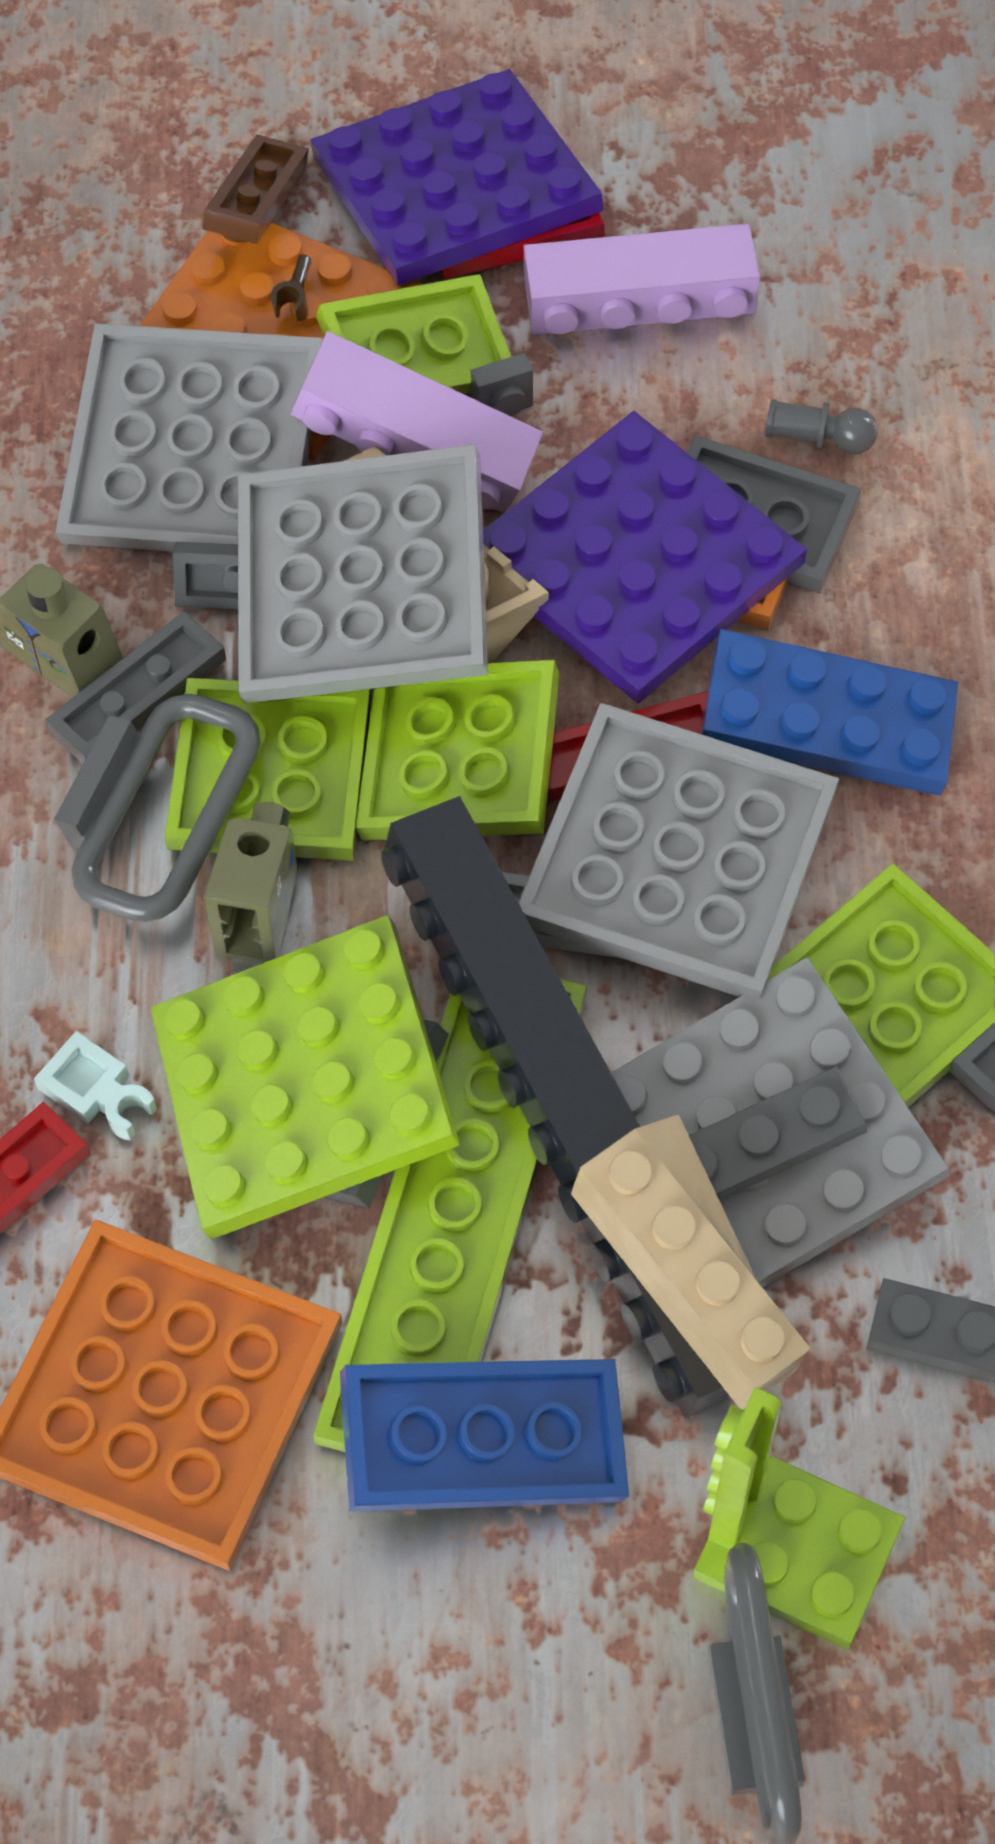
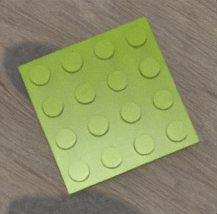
[150,915,460,1240]

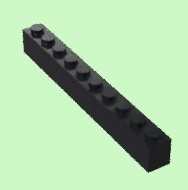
[381,796,730,1418]

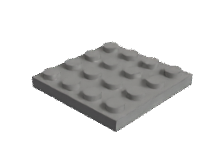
[55,323,323,552]
[238,444,488,703]
[519,703,839,998]
[611,957,949,1288]

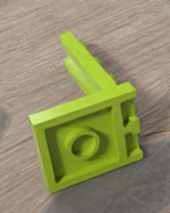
[692,1387,905,1651]

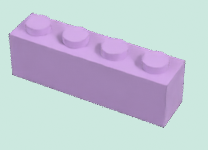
[524,223,760,335]
[290,331,543,514]

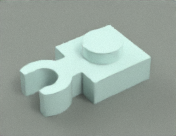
[34,1031,157,1140]

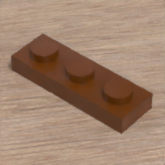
[203,134,309,244]

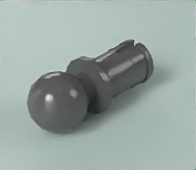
[765,399,878,454]

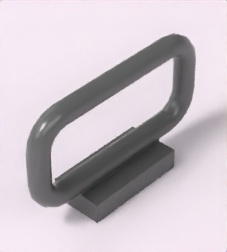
[54,694,261,922]
[708,1543,805,1844]

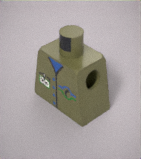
[0,564,123,698]
[204,802,297,963]

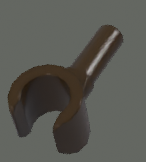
[271,254,312,321]

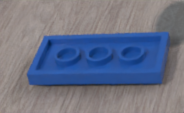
[701,629,958,796]
[340,1359,629,1512]

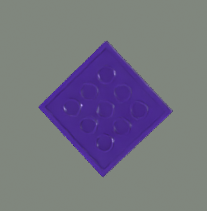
[310,69,604,286]
[483,411,807,704]

